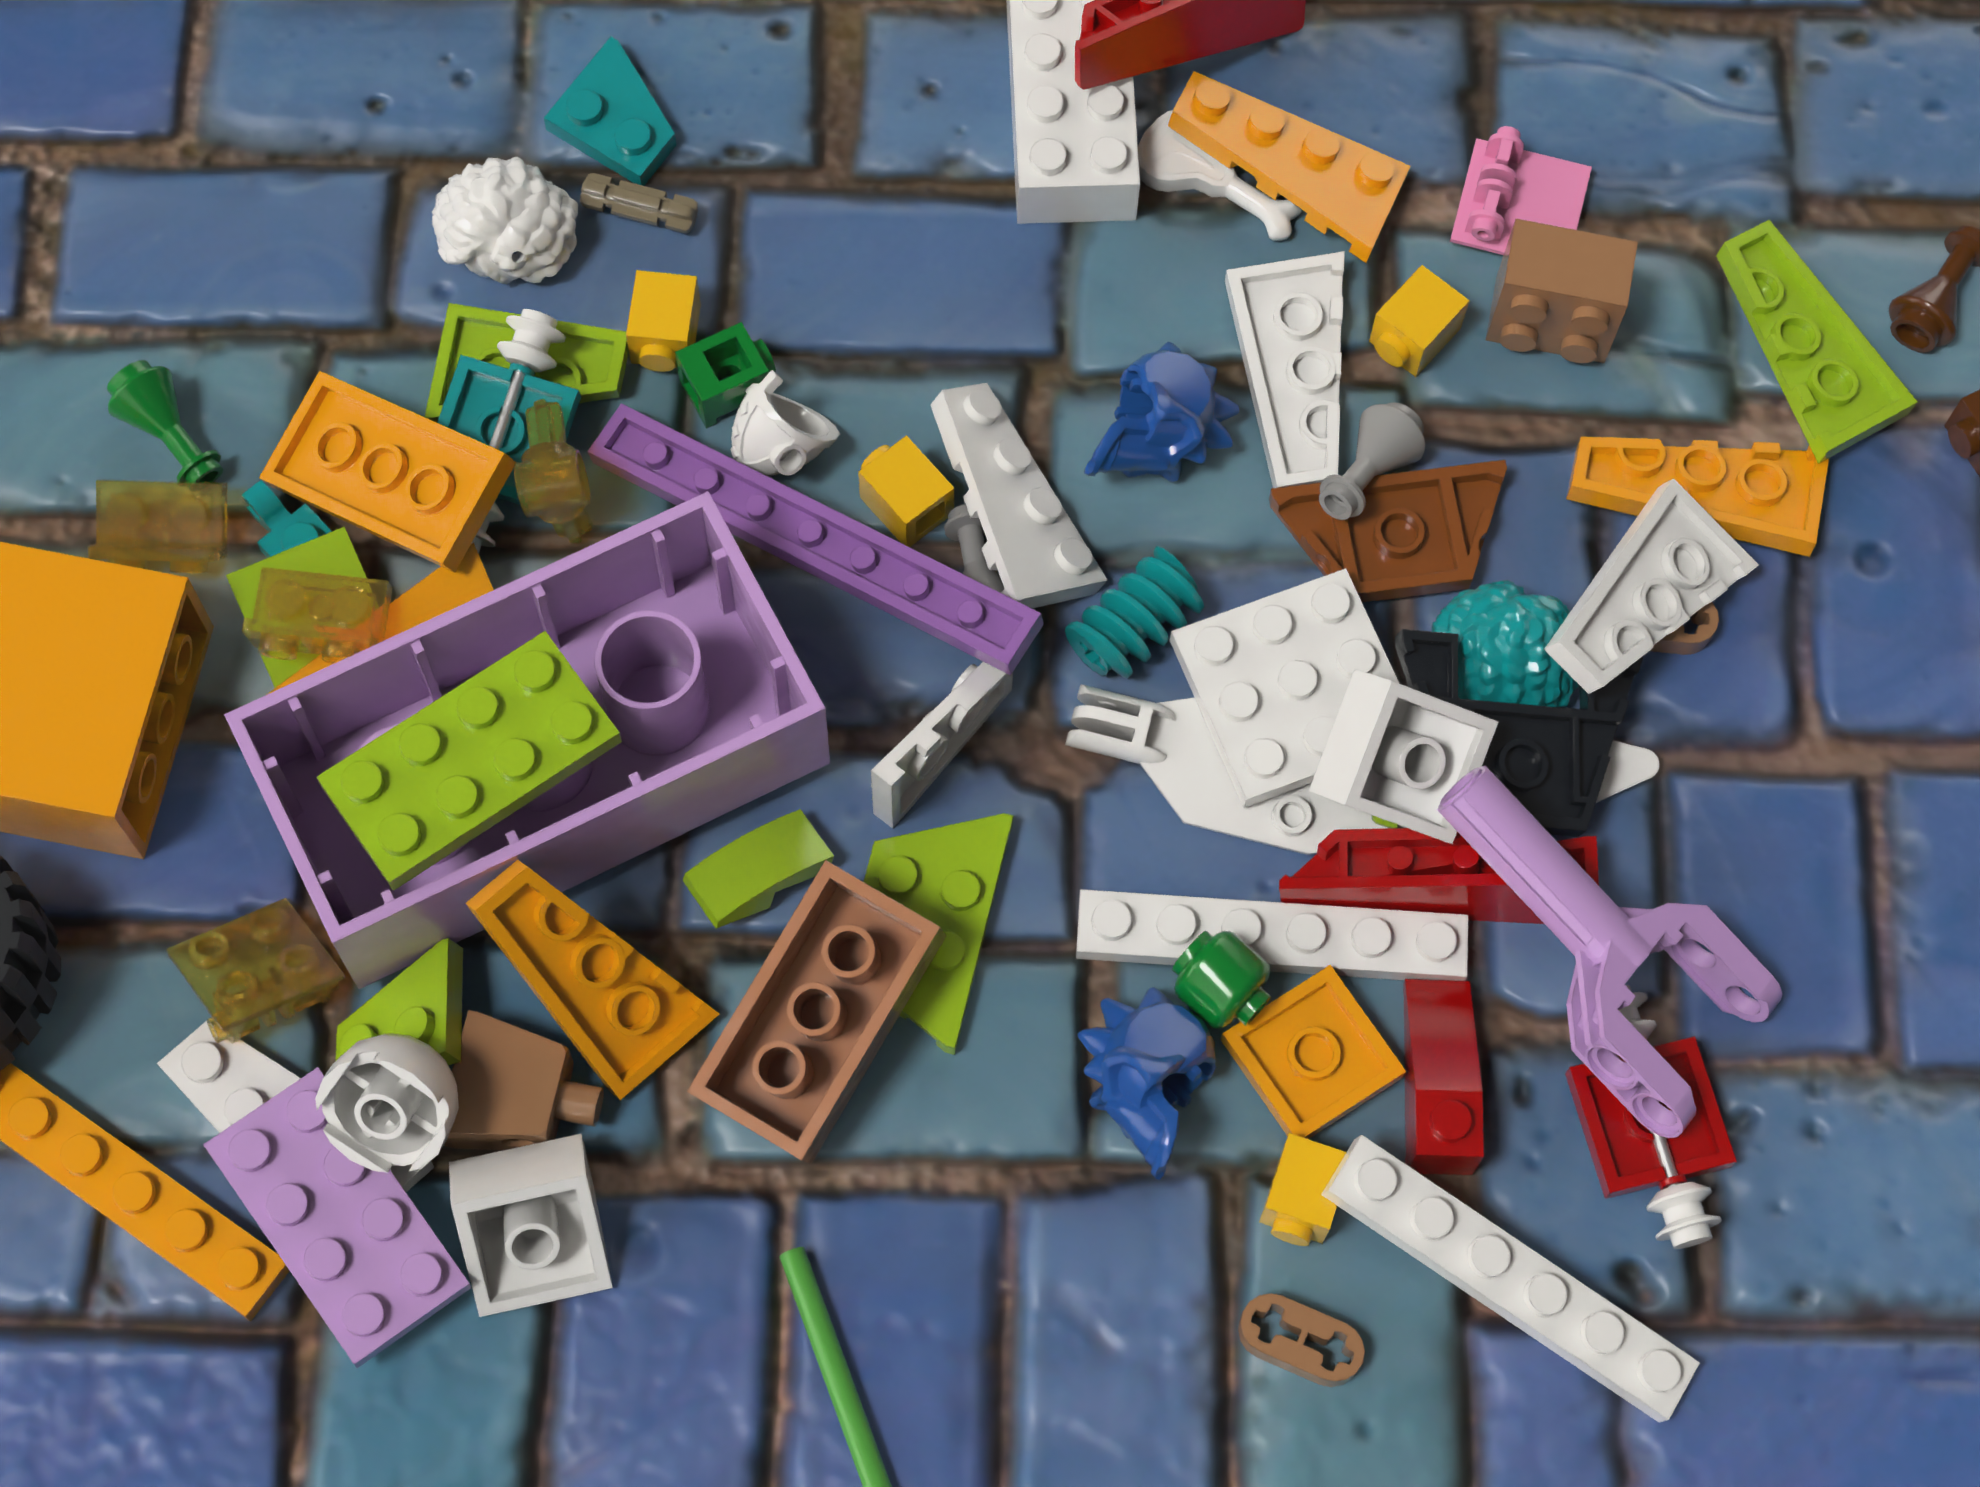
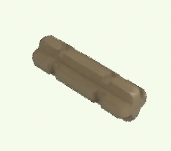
[580,173,698,234]

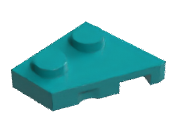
[544,36,677,186]

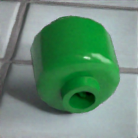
[1172,931,1272,1029]

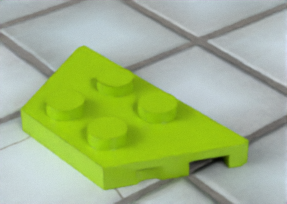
[863,813,1013,1055]

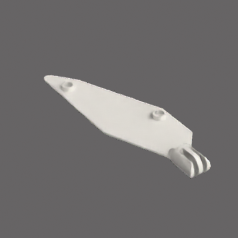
[1065,685,1659,855]

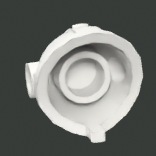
[730,370,840,476]

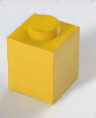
[1369,265,1470,377]
[626,270,701,372]
[858,435,954,547]
[1259,1133,1346,1246]

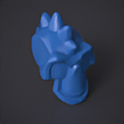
[1084,342,1240,482]
[1077,987,1216,1180]

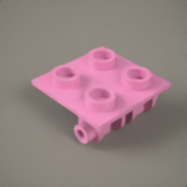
[1450,126,1592,255]

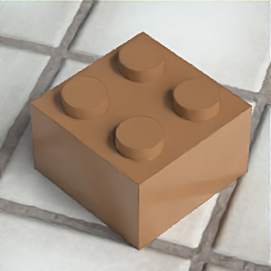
[1485,219,1638,363]

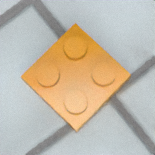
[1221,965,1406,1139]

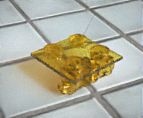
[166,898,345,1044]

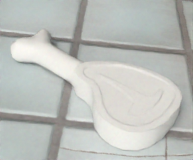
[1138,110,1302,241]

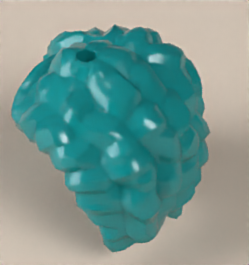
[1431,580,1578,707]

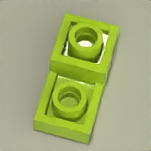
[683,809,834,929]

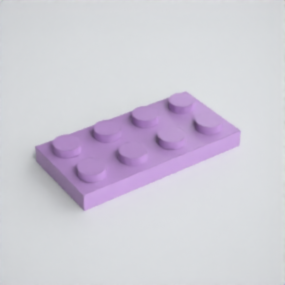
[203,1067,471,1368]

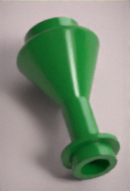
[107,360,223,491]

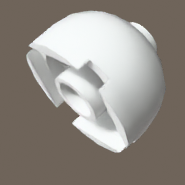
[315,1033,459,1173]

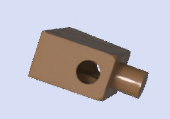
[444,1010,604,1150]

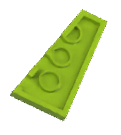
[1716,220,1918,464]

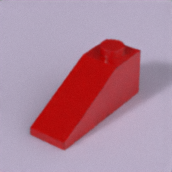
[1403,979,1484,1175]

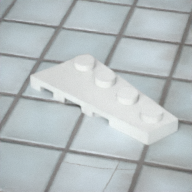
[1225,251,1345,488]
[1544,478,1759,694]
[157,1019,434,1192]

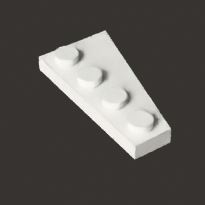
[930,383,1107,608]

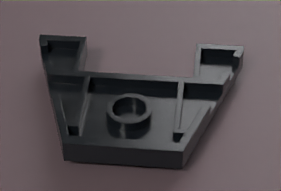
[1395,629,1643,837]

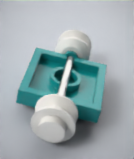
[437,309,582,554]

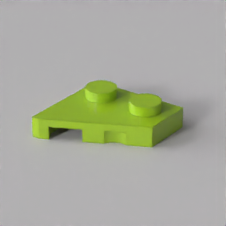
[335,938,463,1065]

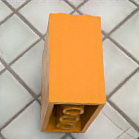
[0,542,214,860]

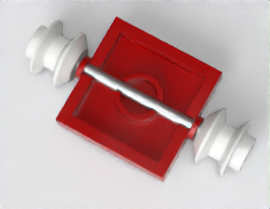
[1565,985,1737,1249]

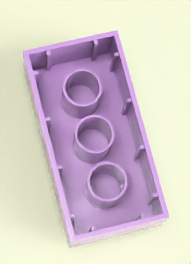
[224,491,830,989]

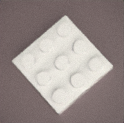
[1170,568,1399,808]

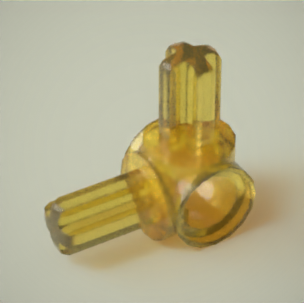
[514,399,593,544]

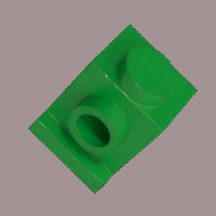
[675,322,776,429]

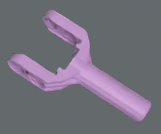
[1437,765,1782,1138]

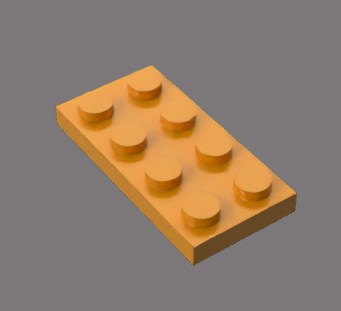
[259,371,517,573]

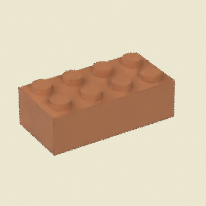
[687,860,946,1164]

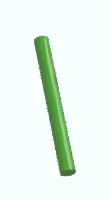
[779,1247,892,1487]

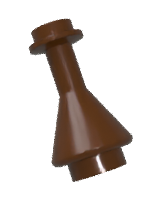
[1888,226,1980,353]

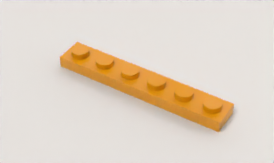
[0,1063,290,1322]

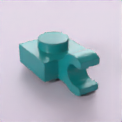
[241,480,332,558]

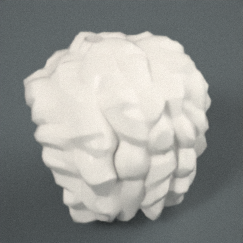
[432,157,578,284]

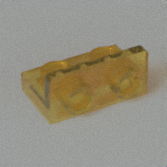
[88,479,227,573]
[242,567,392,664]

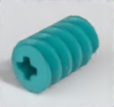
[1065,546,1205,679]

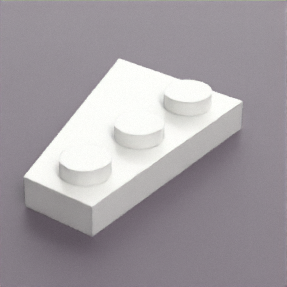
[871,662,1013,829]

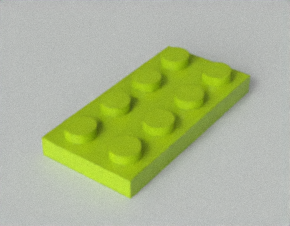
[317,631,622,891]

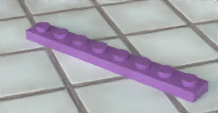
[587,403,1044,675]

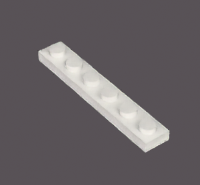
[1076,889,1468,981]
[1321,1135,1700,1423]

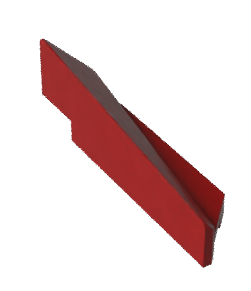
[1075,0,1306,90]
[1279,828,1599,924]

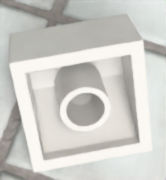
[1309,669,1498,844]
[449,1134,613,1317]

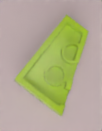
[424,303,629,423]

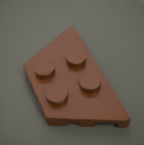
[1269,460,1507,603]

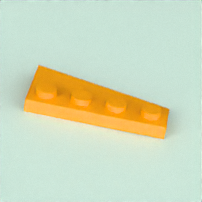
[1168,71,1411,263]
[1566,436,1829,557]
[465,859,720,1100]

